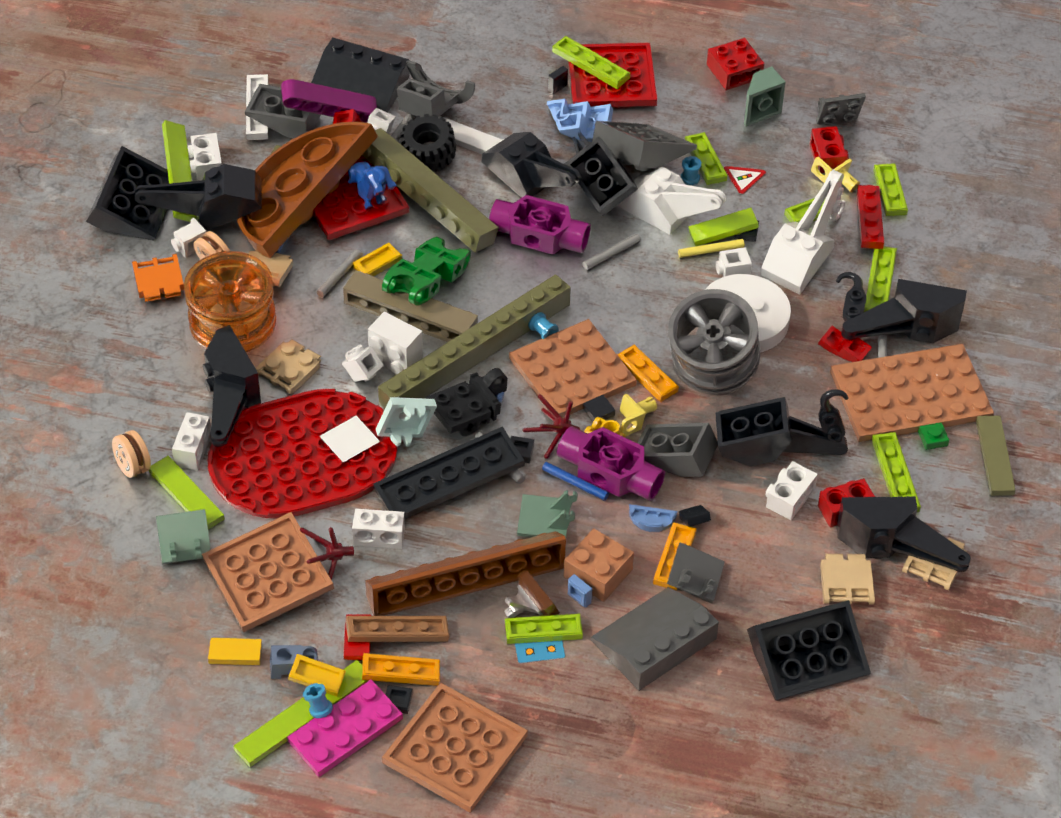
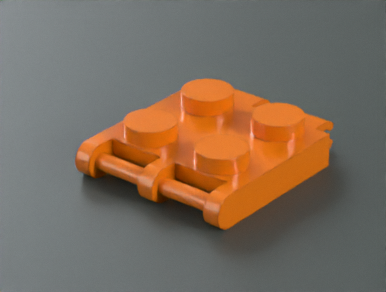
[132,254,185,302]

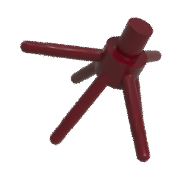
[522,394,580,459]
[300,527,354,580]

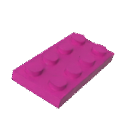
[287,679,403,777]

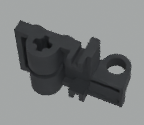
[426,368,508,437]

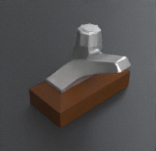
[504,569,560,618]

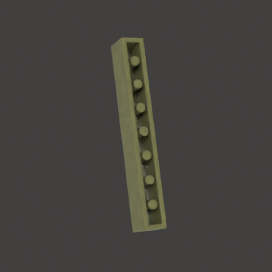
[362,128,499,253]

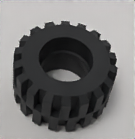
[400,114,456,172]

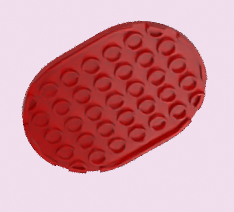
[207,389,397,519]

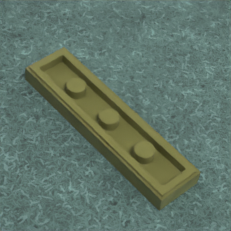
[976,416,1016,496]

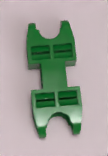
[382,237,471,306]

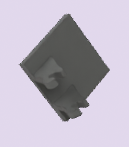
[816,93,866,124]
[667,542,725,603]

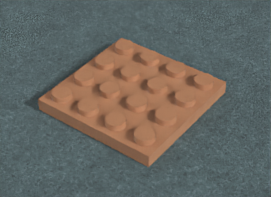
[509,319,636,418]
[202,512,335,632]
[382,682,528,813]

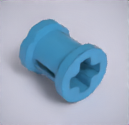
[681,156,701,185]
[528,312,559,339]
[303,683,333,718]

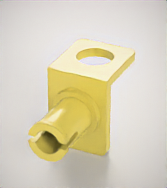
[811,157,860,193]
[620,394,657,436]

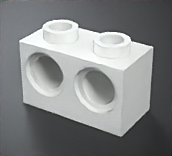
[187,133,222,181]
[172,412,211,471]
[765,461,818,520]
[352,509,405,549]

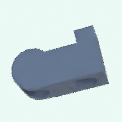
[270,645,318,679]

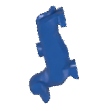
[348,162,396,210]

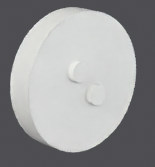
[705,274,791,353]

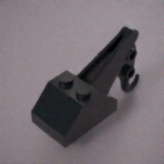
[836,272,967,344]
[715,389,849,466]

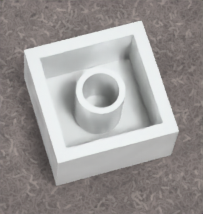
[368,312,423,375]

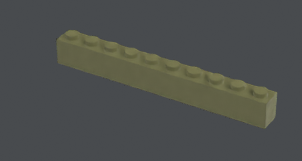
[378,274,571,413]

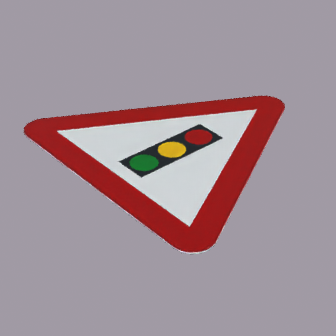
[724,166,766,194]

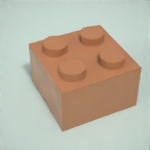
[564,528,634,602]

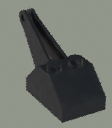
[481,132,581,198]
[564,132,638,216]
[135,164,262,232]
[203,325,261,447]
[836,496,971,572]

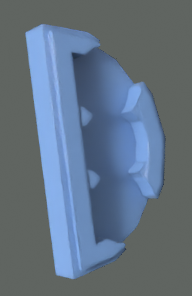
[629,504,677,532]

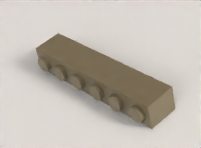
[343,270,478,342]

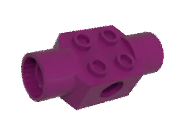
[489,195,591,254]
[557,426,665,501]

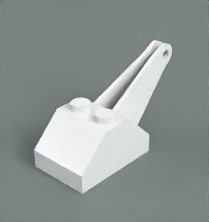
[617,166,726,235]

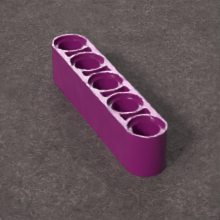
[281,79,377,123]

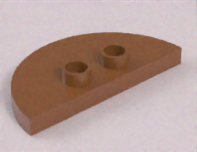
[237,122,378,258]

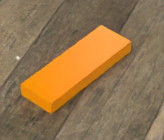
[617,344,679,402]
[653,522,697,590]
[362,653,440,686]

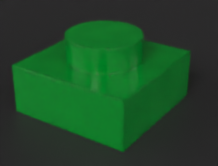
[918,422,949,450]

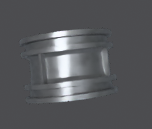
[668,289,760,395]

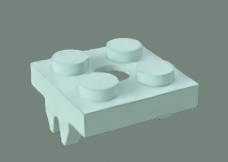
[376,397,437,447]

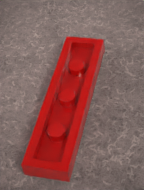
[857,185,884,249]

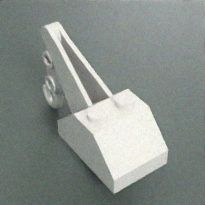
[761,169,845,295]

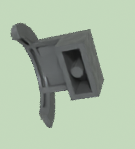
[397,60,475,117]

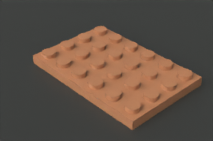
[830,344,994,442]

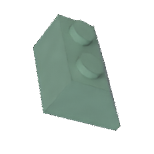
[744,67,786,126]

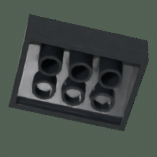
[311,37,410,113]
[86,146,169,241]
[747,600,871,700]

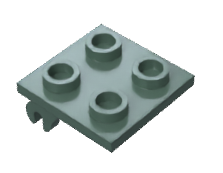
[517,490,578,538]
[156,509,211,564]

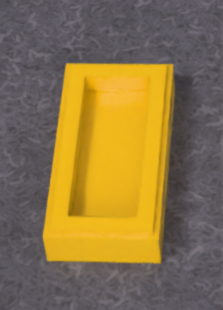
[353,243,402,277]
[208,638,262,665]
[288,654,346,697]

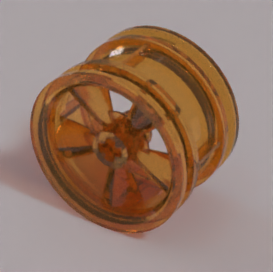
[184,251,276,352]

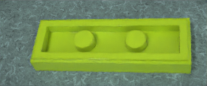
[685,132,728,185]
[873,163,908,216]
[688,208,759,246]
[505,614,583,644]

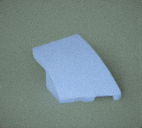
[547,99,613,142]

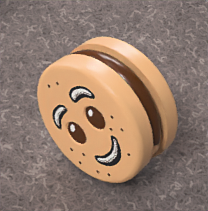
[194,231,234,275]
[112,430,151,478]

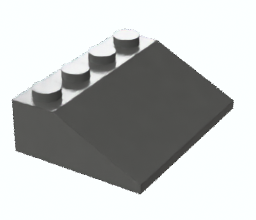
[592,120,697,171]
[591,587,719,691]

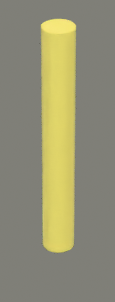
[678,239,745,258]

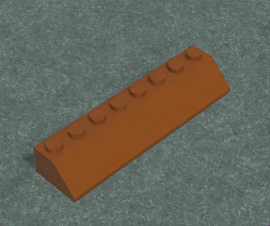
[365,531,566,616]

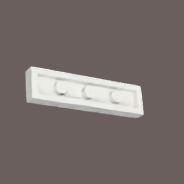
[246,74,268,140]

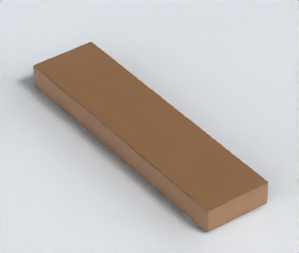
[346,616,450,642]

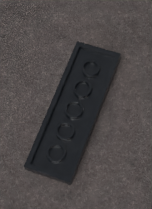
[373,426,525,519]

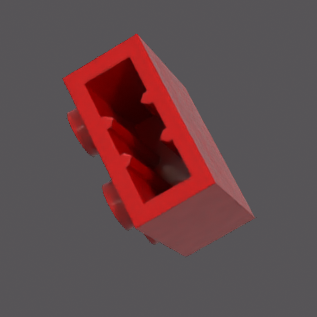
[707,38,765,90]

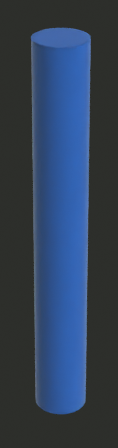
[542,462,609,501]

